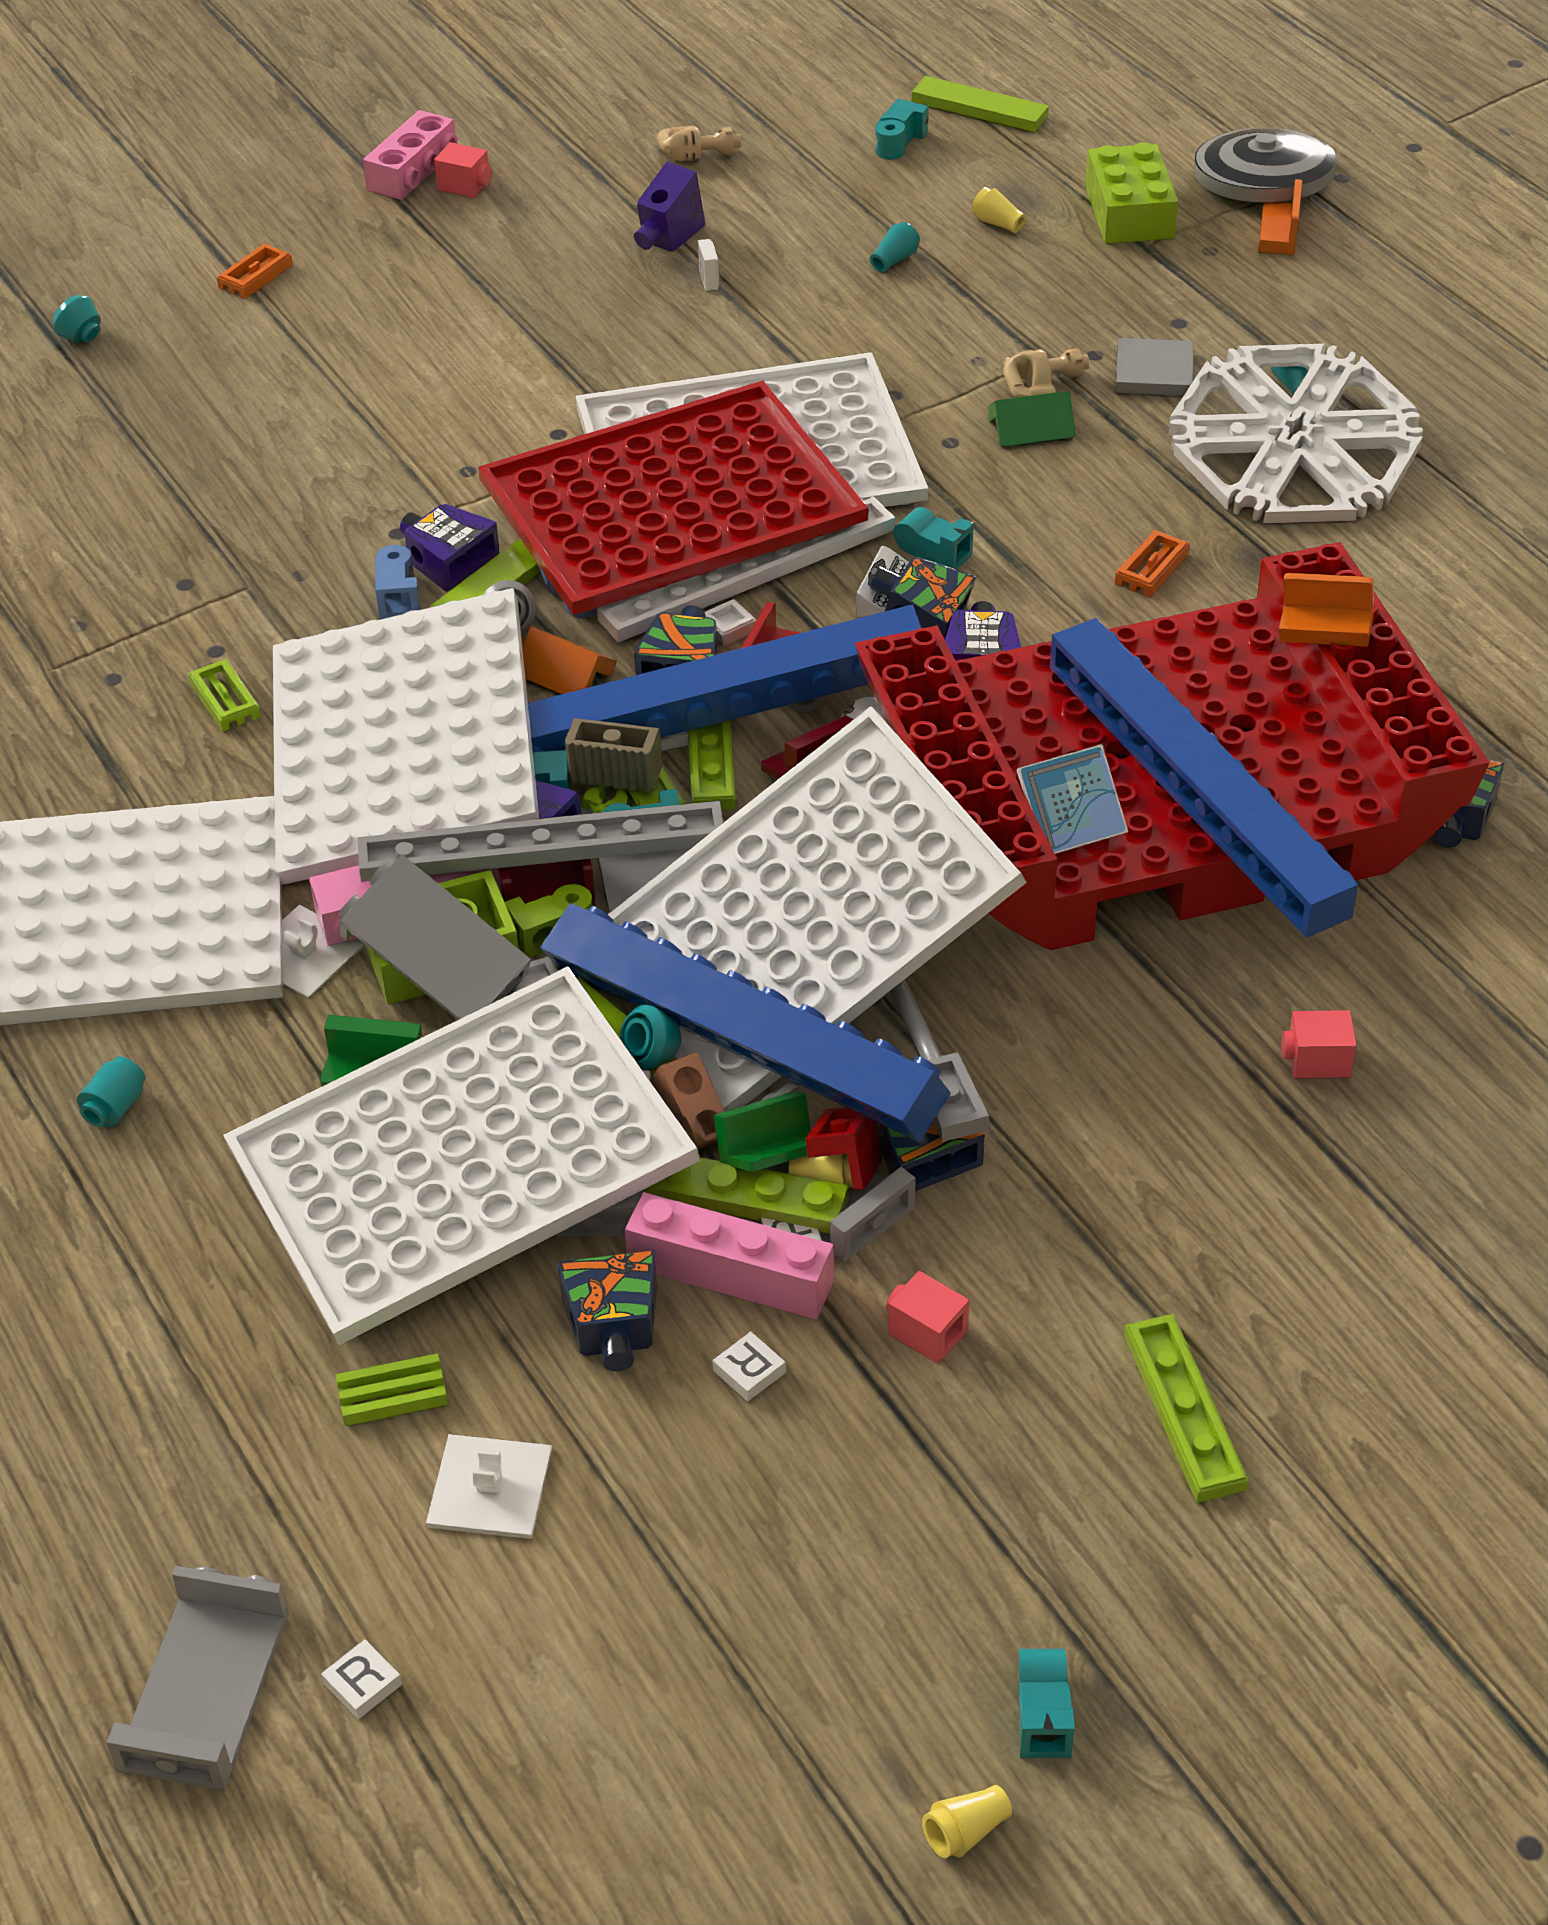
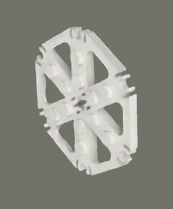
[1169,343,1423,523]

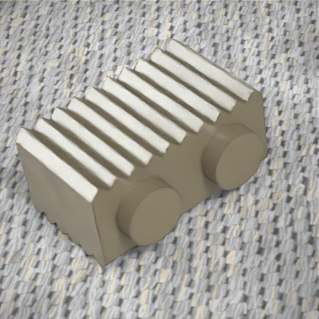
[565,718,663,793]

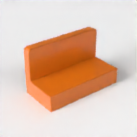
[1258,179,1302,255]
[1279,573,1374,647]
[522,626,617,694]

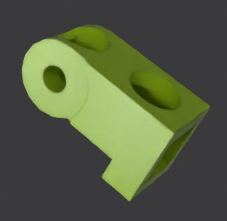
[505,884,592,958]

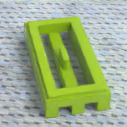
[188,659,261,732]
[335,1353,448,1426]

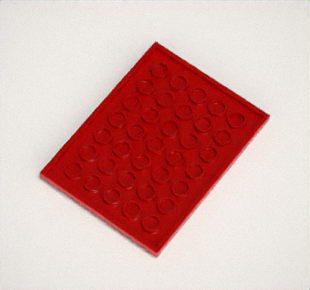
[478,380,869,615]

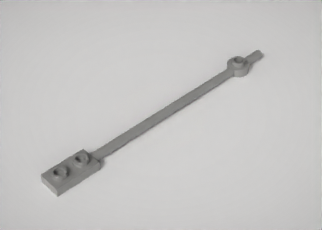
[890,979,990,1142]

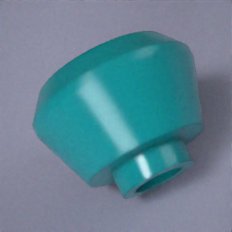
[52,295,101,343]
[620,1005,682,1070]

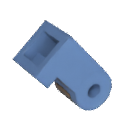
[375,545,420,619]

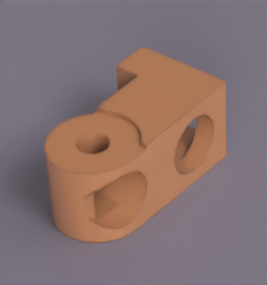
[651,1052,725,1150]

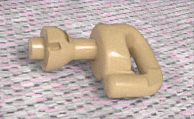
[657,126,741,162]
[1003,348,1089,398]

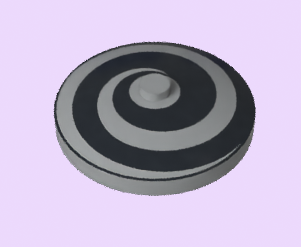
[1194,127,1336,202]

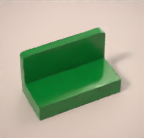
[988,391,1076,447]
[320,1014,423,1087]
[714,1091,811,1172]

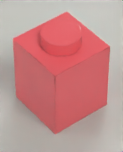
[434,142,492,198]
[1281,1010,1356,1078]
[886,1271,969,1364]

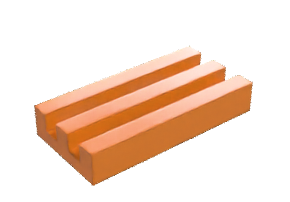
[217,243,293,299]
[1115,530,1190,598]

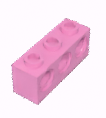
[363,110,458,200]

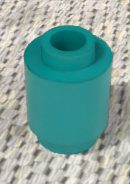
[77,1056,146,1127]

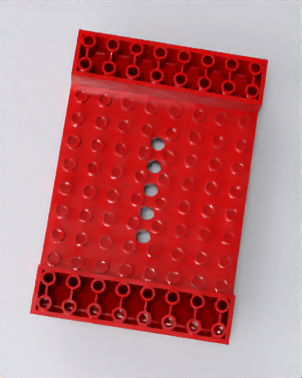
[854,542,1490,950]

